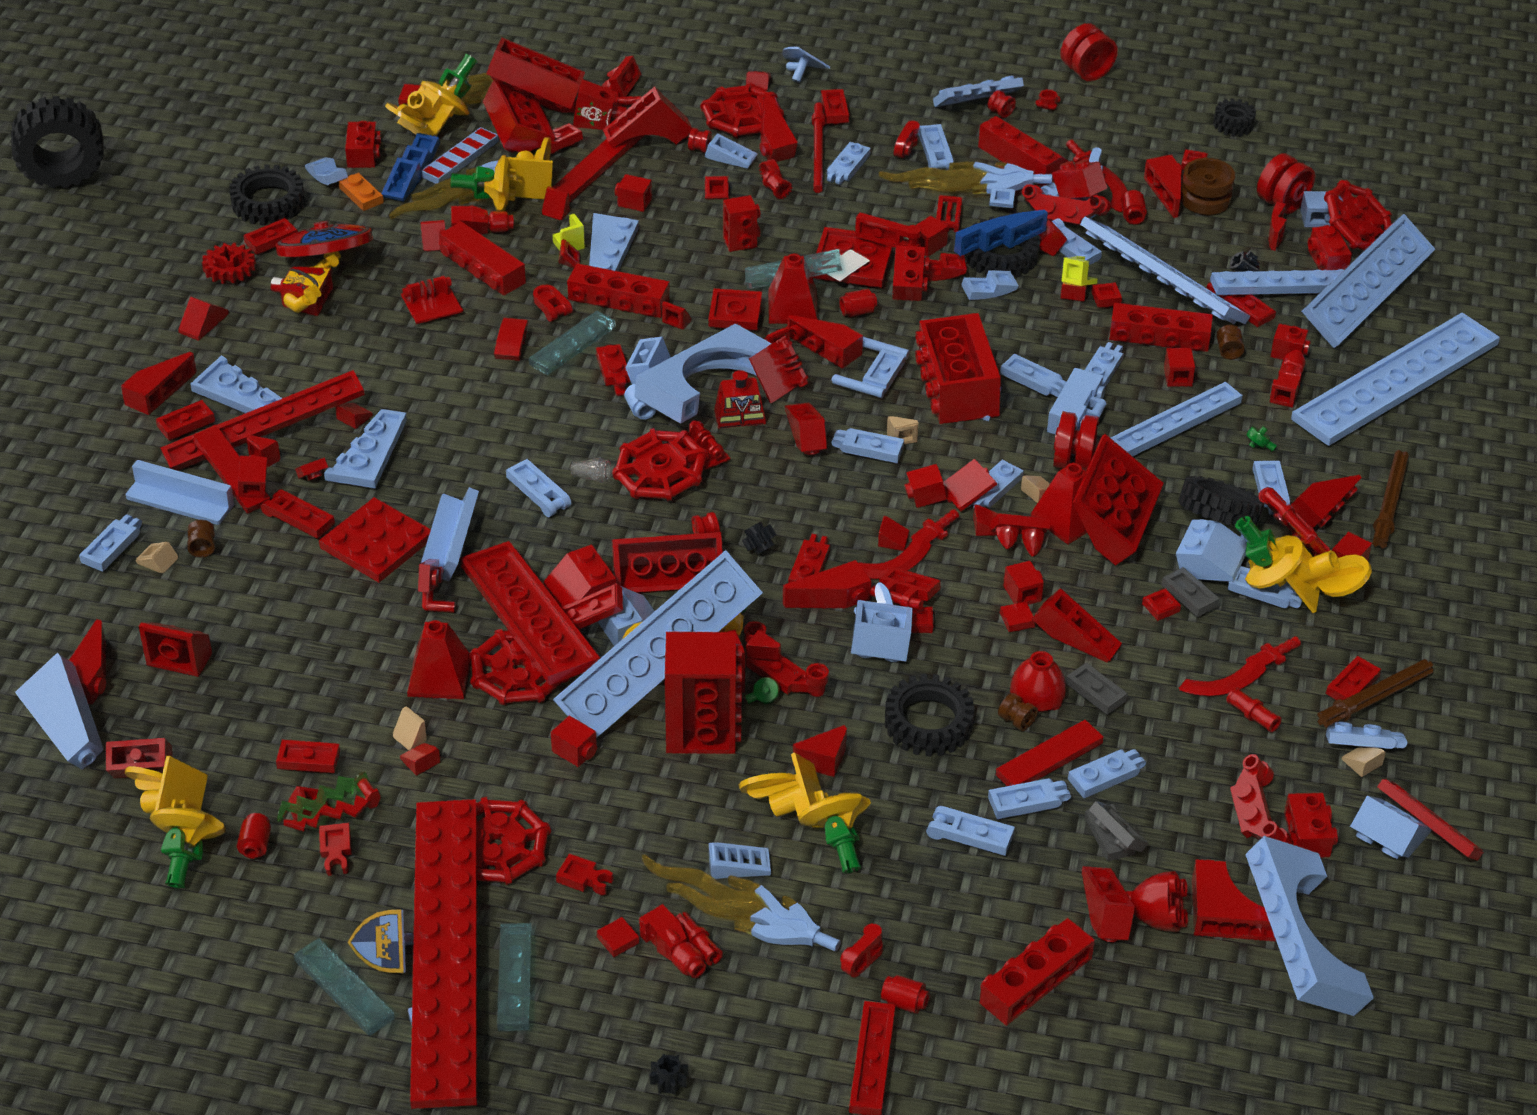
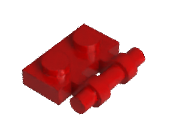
[870,567,941,610]

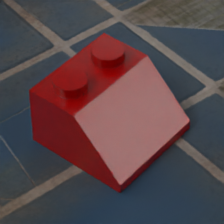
[544,544,616,607]
[139,622,212,677]

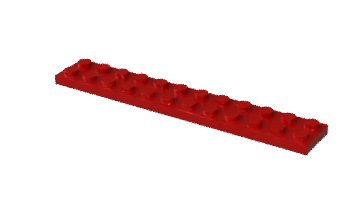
[410,799,477,1109]

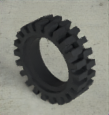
[229,164,305,225]
[965,216,1040,278]
[1178,476,1264,526]
[885,674,974,757]

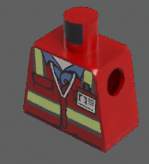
[714,370,766,429]

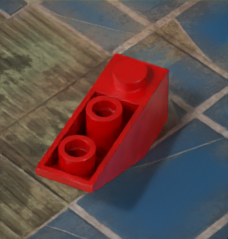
[787,315,863,369]
[1291,475,1362,528]

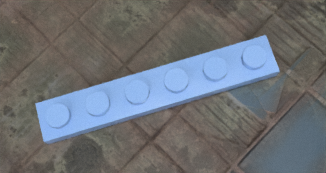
[1210,269,1344,295]
[1111,382,1243,456]

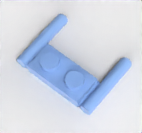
[832,337,910,398]

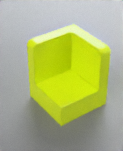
[553,214,585,251]
[1061,256,1098,286]

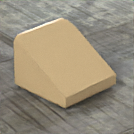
[887,416,918,445]
[1021,475,1050,503]
[136,542,178,573]
[393,706,427,750]
[1342,746,1386,777]

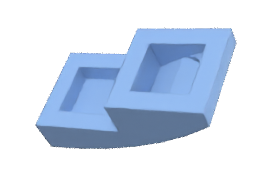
[305,157,348,185]
[989,187,1015,208]
[961,270,1018,300]

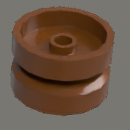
[1180,158,1235,215]

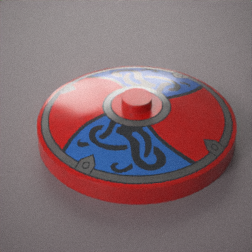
[275,221,373,257]

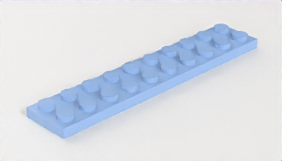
[1291,313,1500,446]

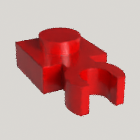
[319,823,352,876]
[556,853,613,895]

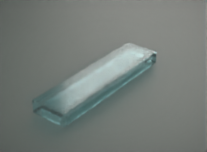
[745,249,842,289]
[529,310,615,375]
[497,923,532,1031]
[294,938,395,1036]

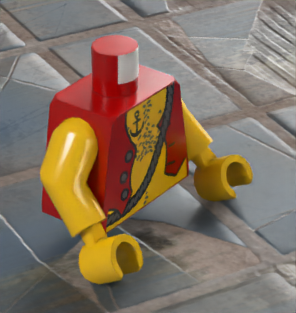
[271,251,341,316]

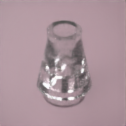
[571,457,611,483]

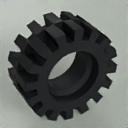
[1213,99,1256,137]

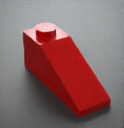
[759,92,798,162]
[1144,155,1182,218]
[121,352,197,415]
[785,403,827,455]
[783,560,871,608]
[1032,588,1122,662]
[69,619,106,704]
[1082,866,1135,942]

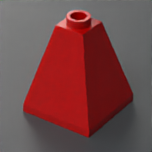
[768,254,818,324]
[1030,462,1087,545]
[407,620,471,699]

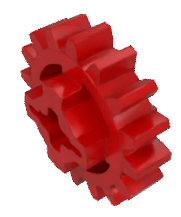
[202,243,256,284]

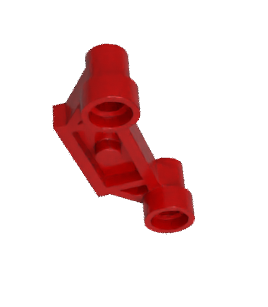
[1022,184,1111,226]
[744,621,829,697]
[1230,754,1292,845]

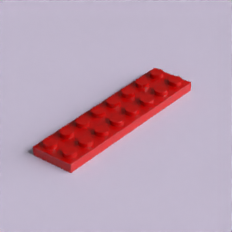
[460,541,600,685]

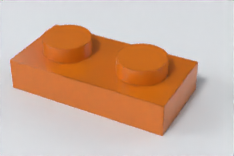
[339,173,384,211]

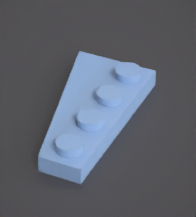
[933,76,1024,107]
[589,213,639,271]
[190,355,282,413]
[324,409,407,488]

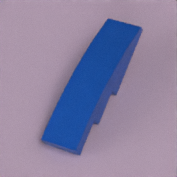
[381,133,440,201]
[954,210,1048,256]

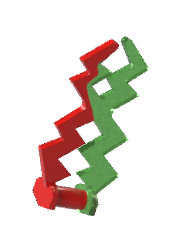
[277,771,381,831]

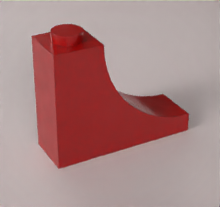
[603,87,692,147]
[1192,859,1277,942]

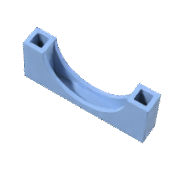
[634,324,772,424]
[1245,836,1374,1016]

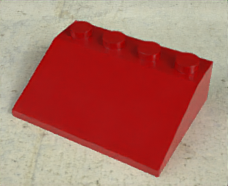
[1072,434,1164,566]

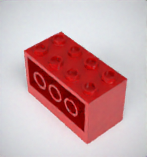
[915,313,1001,424]
[665,632,742,754]

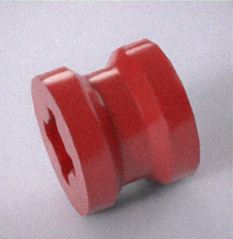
[988,90,1016,118]
[688,128,712,153]
[691,512,720,534]

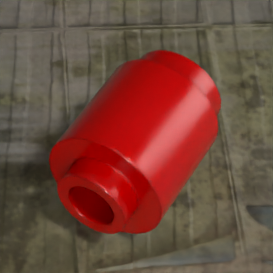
[1121,190,1147,224]
[839,289,877,317]
[236,813,271,859]
[881,975,930,1014]

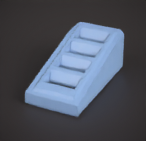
[705,133,758,169]
[709,843,771,879]

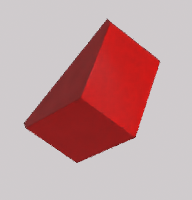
[178,296,229,341]
[793,725,847,777]

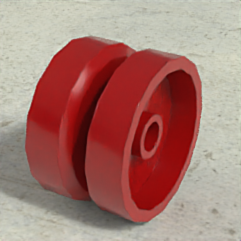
[1060,23,1118,81]
[1256,153,1316,214]
[1053,411,1099,471]

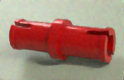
[1226,688,1282,732]
[675,912,723,966]

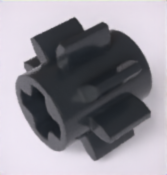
[1230,251,1260,272]
[742,521,777,554]
[649,1054,688,1095]

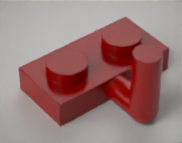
[418,559,456,613]

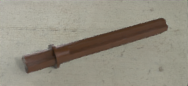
[1372,450,1409,548]
[1317,659,1434,728]

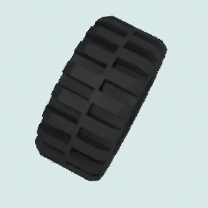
[11,96,104,188]

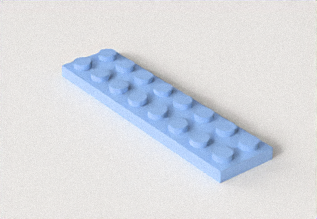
[1301,214,1435,348]
[1080,216,1250,324]
[553,550,763,738]

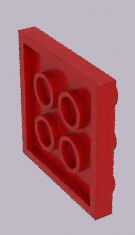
[811,227,893,288]
[319,497,431,583]

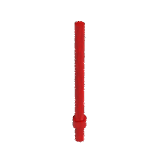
[812,102,825,193]

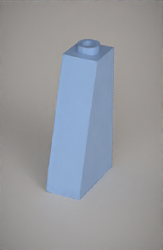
[15,653,104,770]

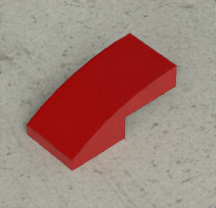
[1268,201,1287,251]
[923,253,967,281]
[494,318,528,361]

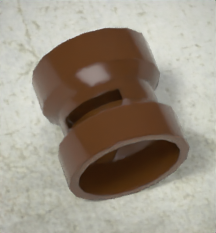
[1217,325,1245,359]
[187,520,215,558]
[998,692,1038,731]

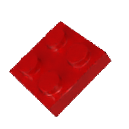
[708,288,762,330]

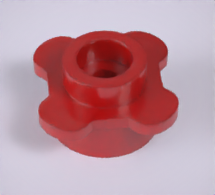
[1035,89,1061,110]

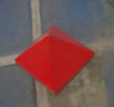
[558,239,580,268]

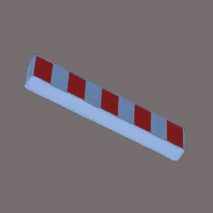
[421,127,499,185]

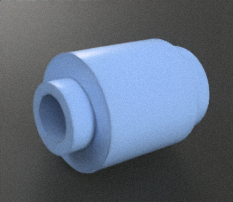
[624,383,656,420]

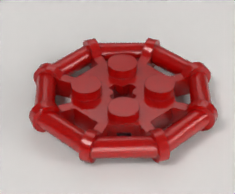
[700,83,784,138]
[1324,180,1392,251]
[612,428,709,501]
[1258,487,1330,557]
[469,629,569,706]
[477,797,551,885]

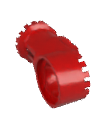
[759,159,792,199]

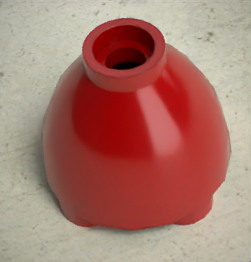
[1010,651,1066,711]
[1126,871,1188,932]

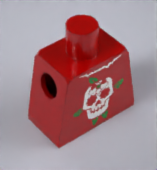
[573,79,627,130]

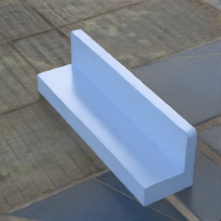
[126,460,234,525]
[421,487,479,581]

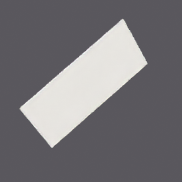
[820,249,870,281]

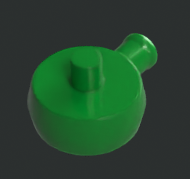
[1246,426,1277,452]
[745,677,780,704]

